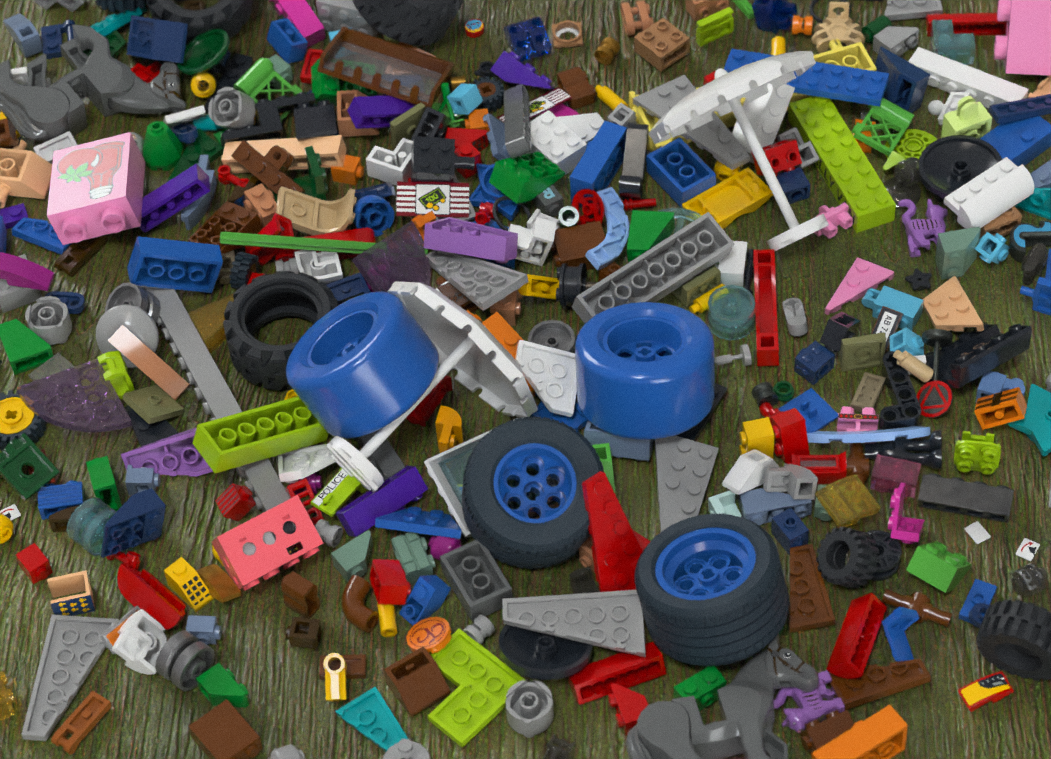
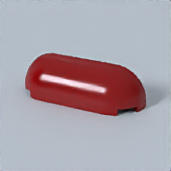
[117,563,186,629]

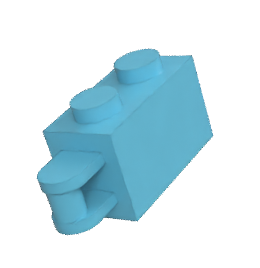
[861,285,924,331]

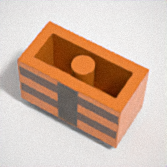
[974,387,1027,430]

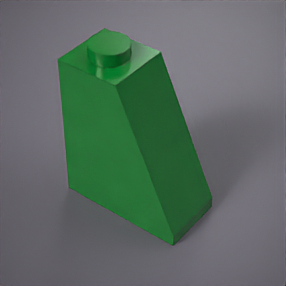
[627,210,675,263]
[0,319,55,375]
[86,456,122,515]

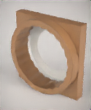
[552,21,583,48]

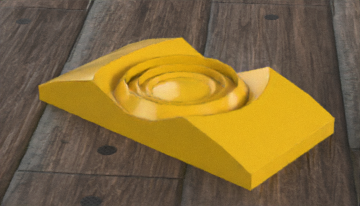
[682,167,773,229]

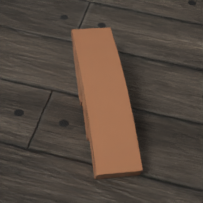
[108,325,190,401]

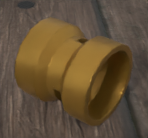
[594,37,620,65]

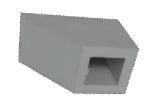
[873,26,919,57]

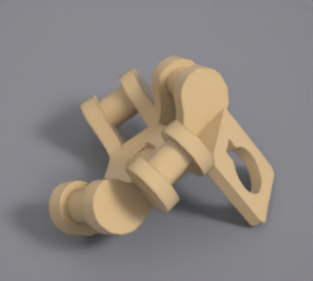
[811,2,865,53]

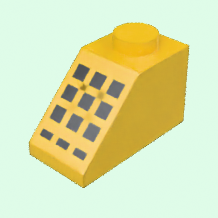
[164,557,214,612]

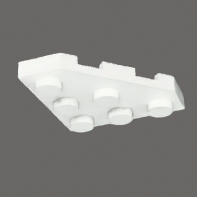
[515,340,577,417]
[278,444,336,483]

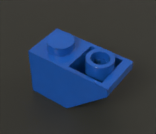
[399,575,451,625]

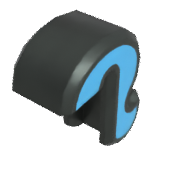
[1008,221,1051,263]

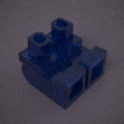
[752,0,798,34]
[503,16,552,62]

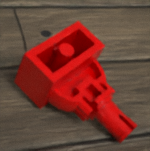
[759,402,810,463]

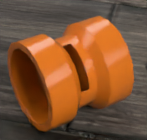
[792,15,813,36]

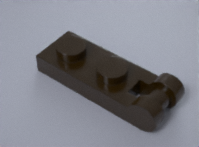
[54,235,108,277]

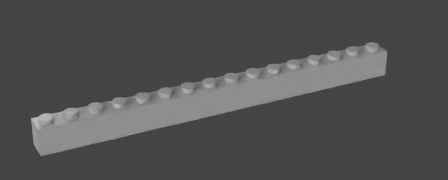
[139,286,290,513]

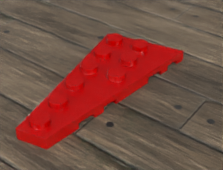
[582,471,643,592]

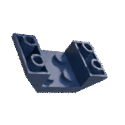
[127,15,188,63]

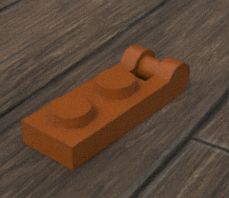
[51,691,112,754]

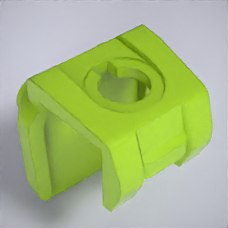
[81,351,134,407]
[953,431,1001,475]

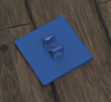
[779,388,838,433]

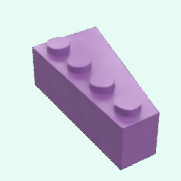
[424,217,518,263]

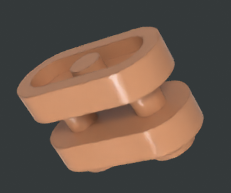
[620,0,653,36]

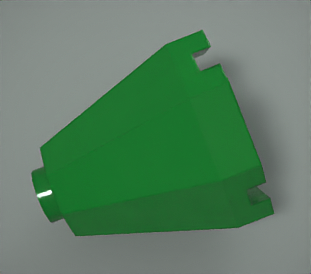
[142,121,184,171]

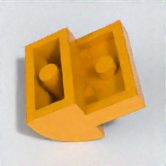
[435,405,464,469]

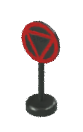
[916,329,953,418]

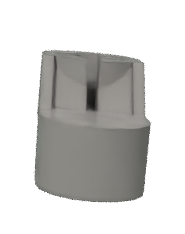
[782,298,808,336]

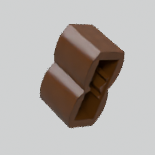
[556,66,596,110]
[281,571,320,618]

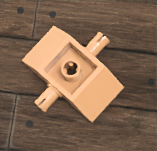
[0,139,52,208]

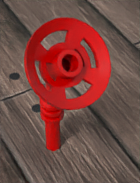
[571,189,656,225]

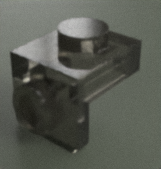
[569,567,599,594]

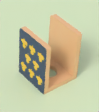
[47,570,95,616]

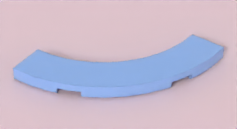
[585,187,629,271]
[807,426,930,443]

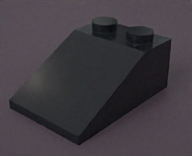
[294,100,337,139]

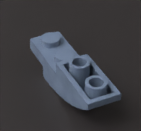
[181,155,217,230]

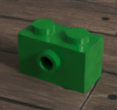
[674,666,727,711]

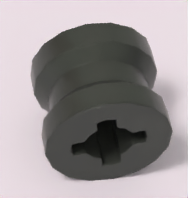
[751,382,778,407]

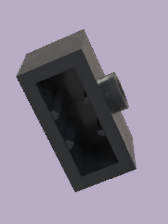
[411,106,450,141]
[820,312,861,352]

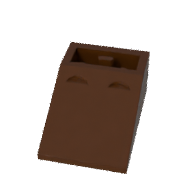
[188,201,263,254]

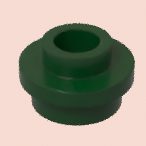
[773,381,794,402]

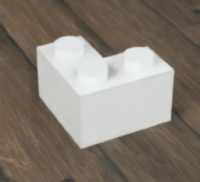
[366,138,413,186]
[508,217,557,266]

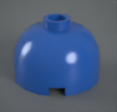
[353,194,394,237]

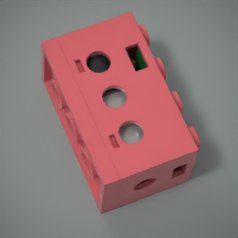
[212,495,323,591]

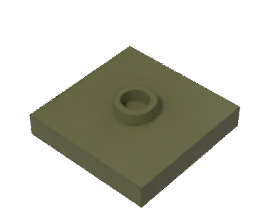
[390,102,426,150]
[840,332,886,372]
[122,385,184,424]

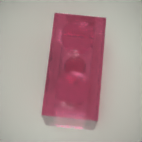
[870,455,921,498]

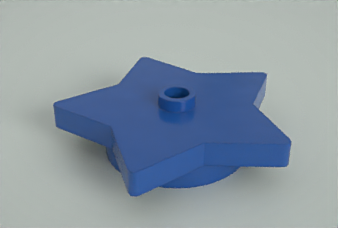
[469,163,534,221]

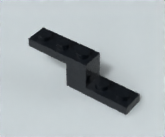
[220,92,315,147]

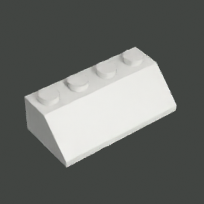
[732,84,795,163]

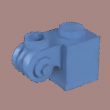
[976,371,1025,402]

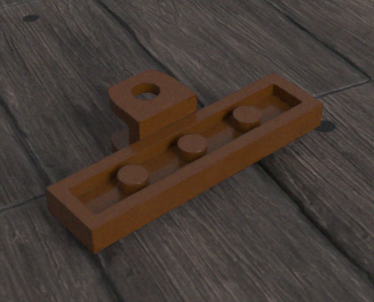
[231,140,306,195]

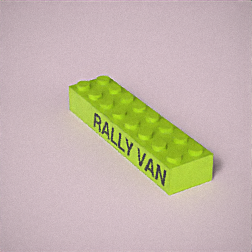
[788,96,896,233]

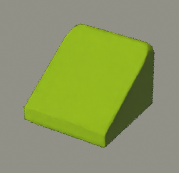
[883,151,907,172]

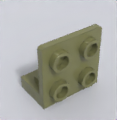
[671,266,721,308]

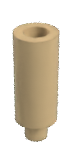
[893,350,934,383]

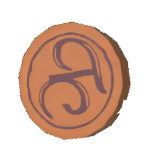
[406,617,452,654]

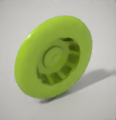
[885,129,937,172]

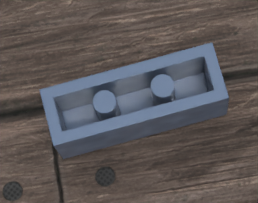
[584,421,654,461]

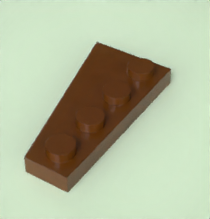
[790,544,835,633]
[827,659,930,710]

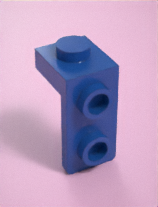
[882,607,919,662]

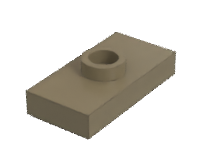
[850,372,886,412]

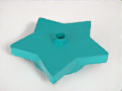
[1007,384,1051,456]

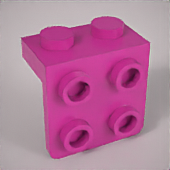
[888,483,925,544]

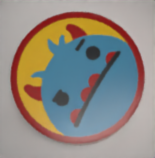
[465,19,484,38]

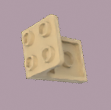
[276,186,357,236]

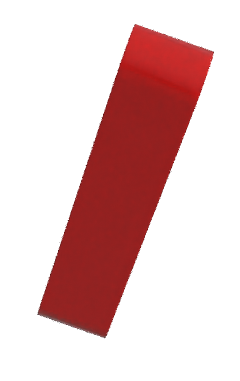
[275,228,376,262]

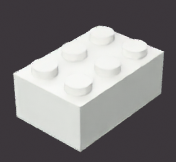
[526,110,587,175]

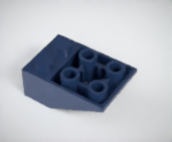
[875,46,930,113]
[101,488,166,558]

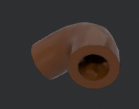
[341,575,379,633]

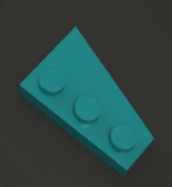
[335,686,408,752]

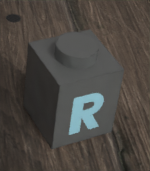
[534,184,563,217]

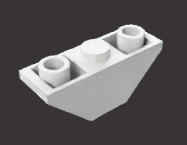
[722,449,779,495]

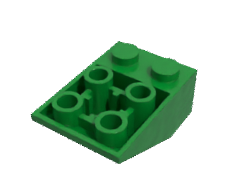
[311,58,377,106]
[489,151,565,204]

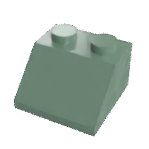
[935,227,981,280]

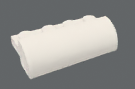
[944,157,1034,229]

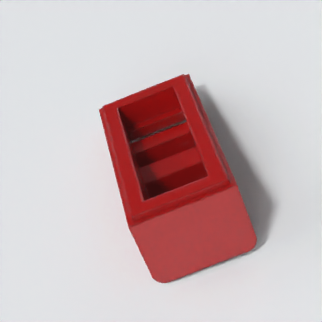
[285,478,324,525]

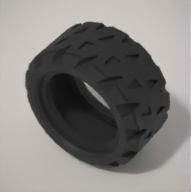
[147,0,253,43]
[352,0,464,46]
[223,271,338,391]

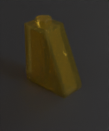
[188,293,234,354]

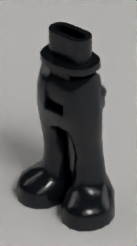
[865,430,942,470]

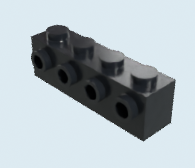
[918,473,1014,523]

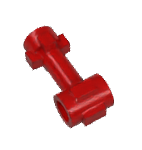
[217,165,249,188]
[474,202,498,225]
[106,551,141,570]

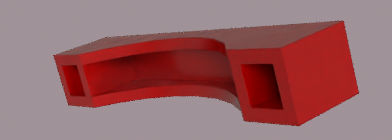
[753,249,779,366]

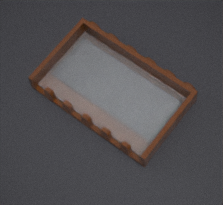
[318,26,455,108]

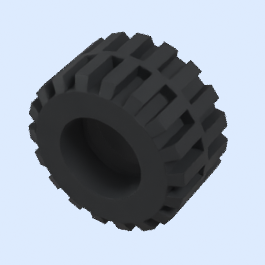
[816,527,879,588]

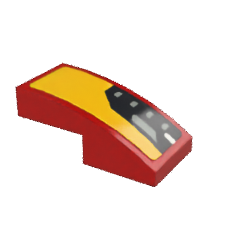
[958,671,1014,712]

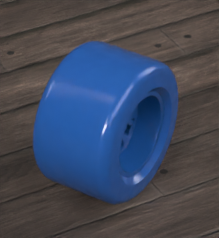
[286,291,439,439]
[575,302,715,440]

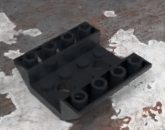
[925,322,1032,388]

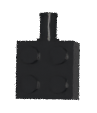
[411,136,475,183]

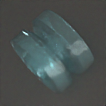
[708,285,755,340]
[67,497,117,556]

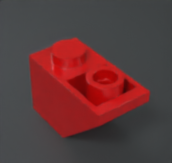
[607,683,648,735]

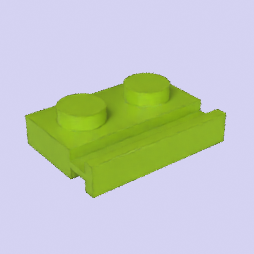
[696,7,734,47]

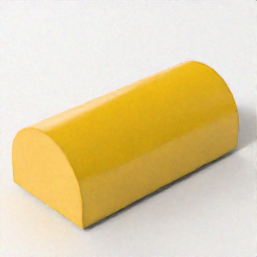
[518,274,559,300]

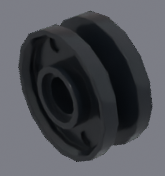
[865,530,902,581]

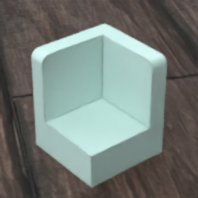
[708,490,741,517]

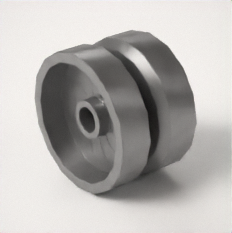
[105,282,160,324]
[528,320,576,353]
[155,630,215,691]

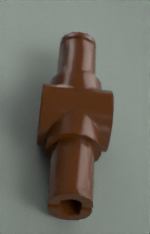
[846,443,869,497]
[881,588,952,627]

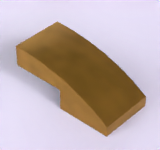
[196,564,241,603]

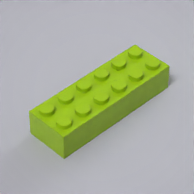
[193,396,329,474]

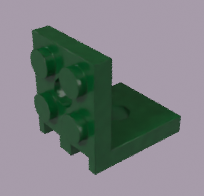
[270,146,329,203]
[0,433,60,501]

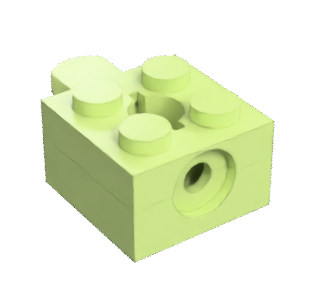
[941,96,992,139]

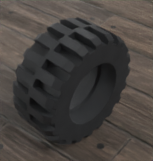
[976,599,1051,680]

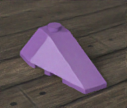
[121,427,213,476]

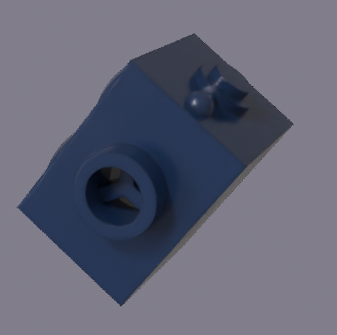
[776,167,810,204]
[794,340,835,385]
[771,508,809,555]

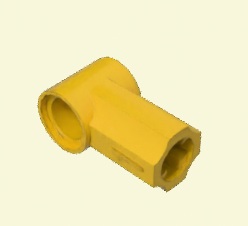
[324,653,347,702]

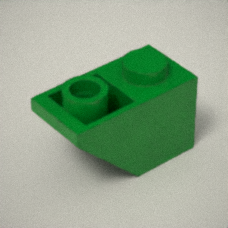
[196,663,249,708]

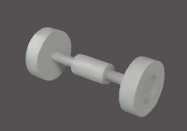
[715,344,752,366]

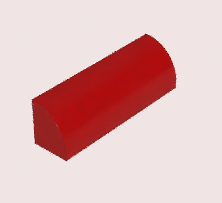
[925,13,1007,37]
[826,592,887,679]
[567,642,666,705]

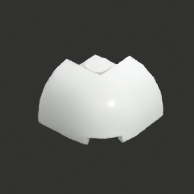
[294,250,343,285]
[111,609,166,675]

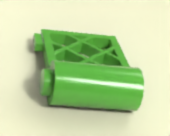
[233,58,304,122]
[852,98,915,156]

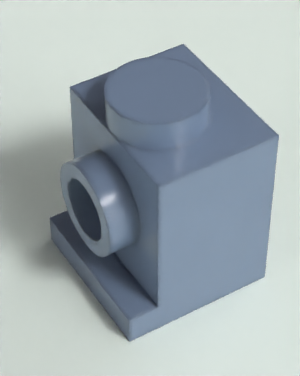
[125,465,160,496]
[186,615,222,645]

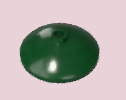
[177,29,230,75]

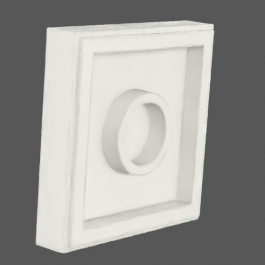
[163,105,205,127]

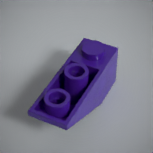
[490,51,554,90]

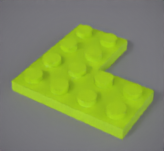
[428,628,525,748]

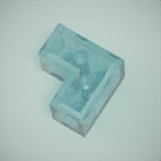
[930,19,975,65]

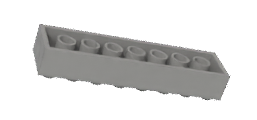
[572,212,734,323]

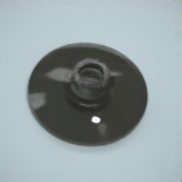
[883,177,921,210]

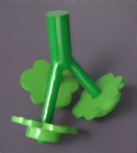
[432,83,465,128]

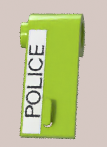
[311,467,368,517]

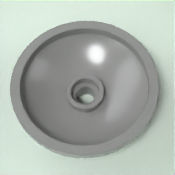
[96,304,159,368]

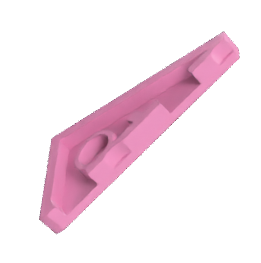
[825,257,894,315]

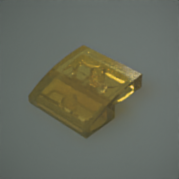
[815,474,881,528]

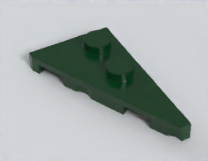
[166,128,224,183]

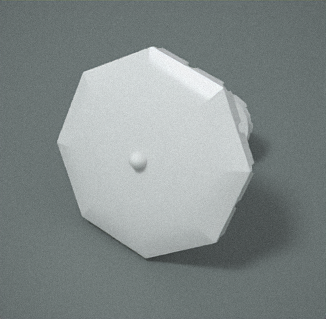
[648,51,829,251]
[325,282,538,492]

